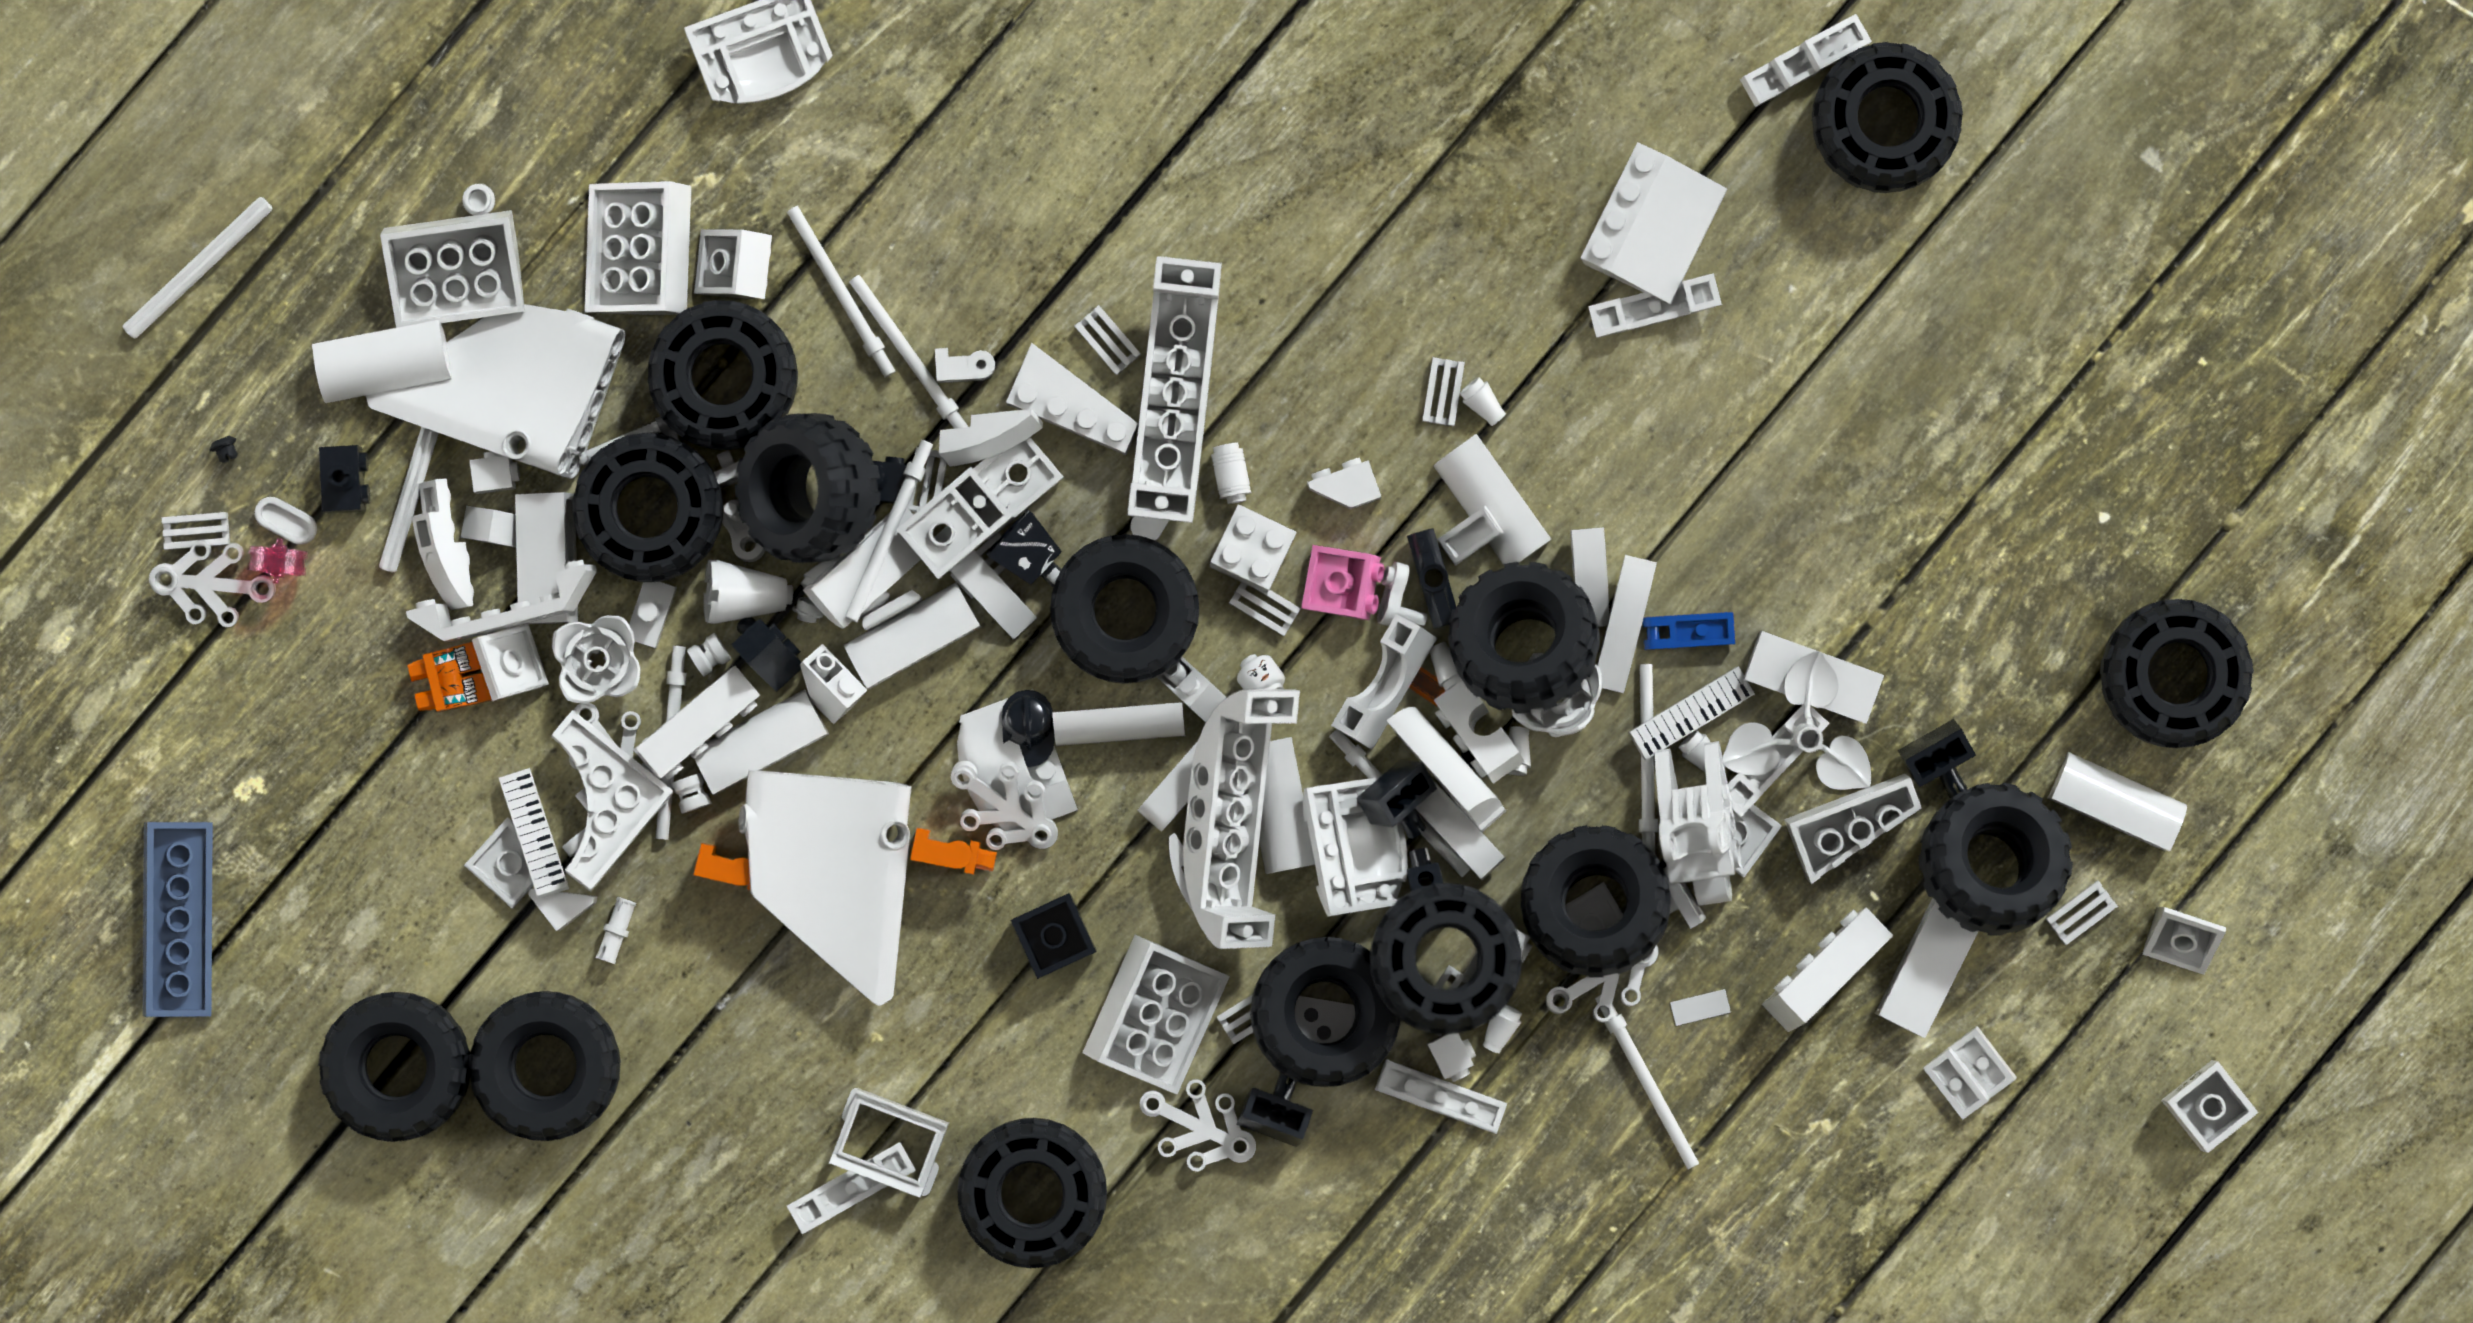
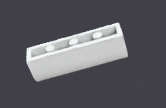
[312,320,452,403]
[1433,434,1551,565]
[515,492,578,624]
[803,507,921,628]
[844,582,981,690]
[1744,631,1884,724]
[694,689,829,795]
[1052,702,1185,746]
[1386,707,1503,826]
[1259,737,1315,874]
[2047,752,2187,851]
[1875,898,1978,1038]

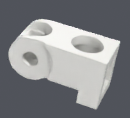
[935,348,995,383]

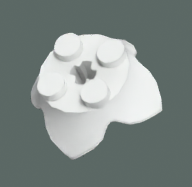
[552,615,641,703]
[1512,653,1602,737]

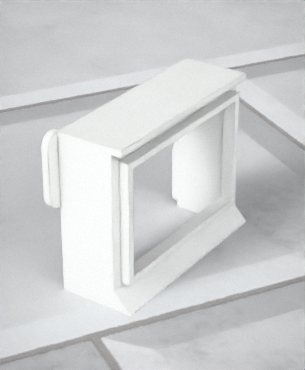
[829,1088,949,1197]

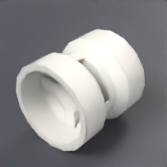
[687,633,731,677]
[671,773,712,814]

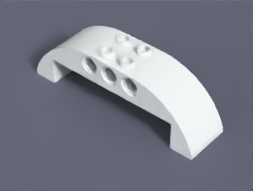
[1128,256,1222,523]
[1183,689,1300,949]

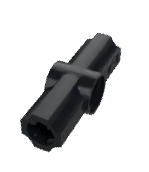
[1406,528,1456,629]

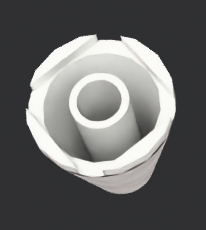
[704,560,793,624]

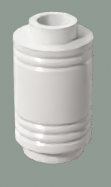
[1211,443,1252,504]

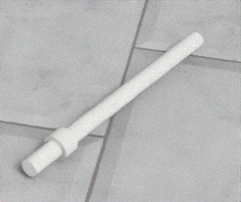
[787,206,896,378]
[849,275,968,429]
[846,440,933,622]
[655,646,687,840]
[1639,664,1658,854]
[1329,729,1471,877]
[1595,995,1699,1169]

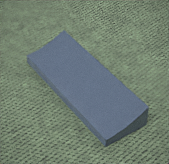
[143,822,213,1017]

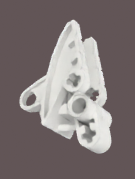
[1655,741,1742,906]

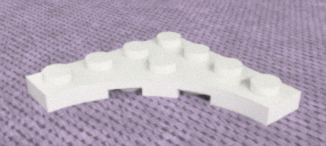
[552,710,673,892]

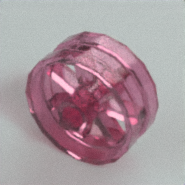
[247,538,308,584]

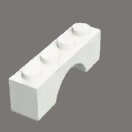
[1331,614,1437,750]

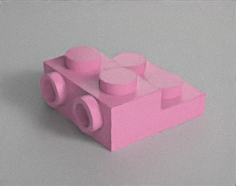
[1301,545,1385,621]

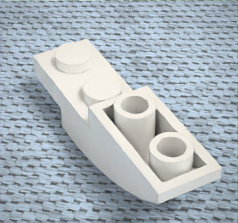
[412,479,474,610]

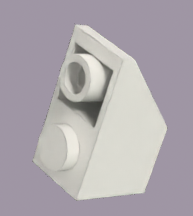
[1307,457,1381,509]
[800,644,867,724]
[1156,657,1227,722]

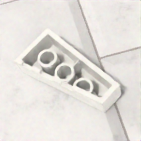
[1006,343,1139,455]
[1784,774,1922,884]
[1762,907,1893,1032]

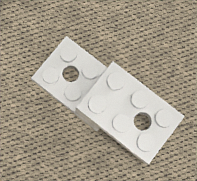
[896,437,1064,579]

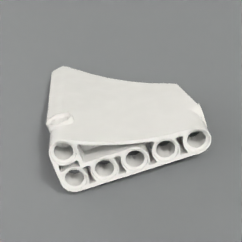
[366,304,625,479]
[739,770,911,1006]

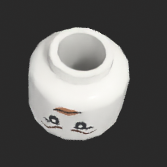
[1237,654,1285,690]

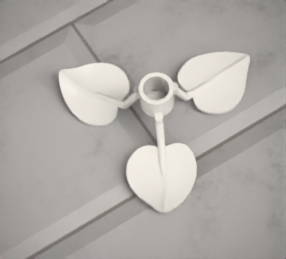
[1722,651,1871,790]

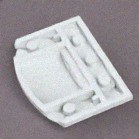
[684,0,832,104]
[957,689,1078,831]
[1303,778,1408,917]

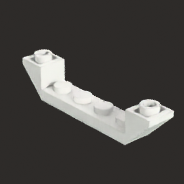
[406,560,597,642]

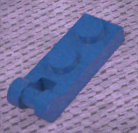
[1643,612,1735,650]

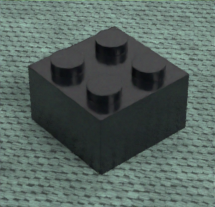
[1010,893,1097,979]

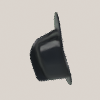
[1002,690,1055,767]

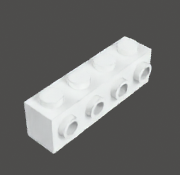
[633,666,760,780]

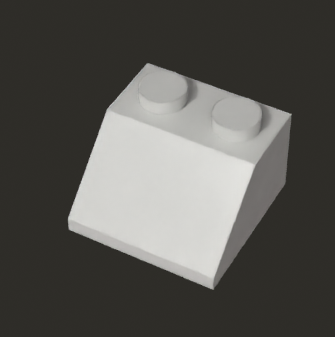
[694,229,772,299]

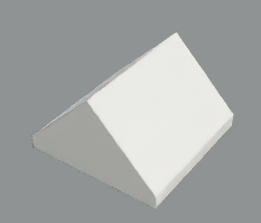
[2143,907,2226,975]

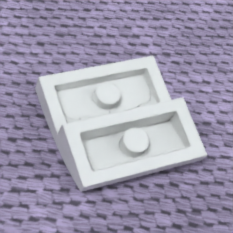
[1923,1026,2017,1120]

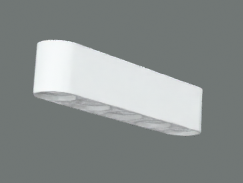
[1137,741,1198,832]

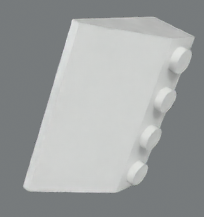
[1581,142,1727,305]
[585,181,691,315]
[380,210,525,328]
[1082,935,1230,1094]

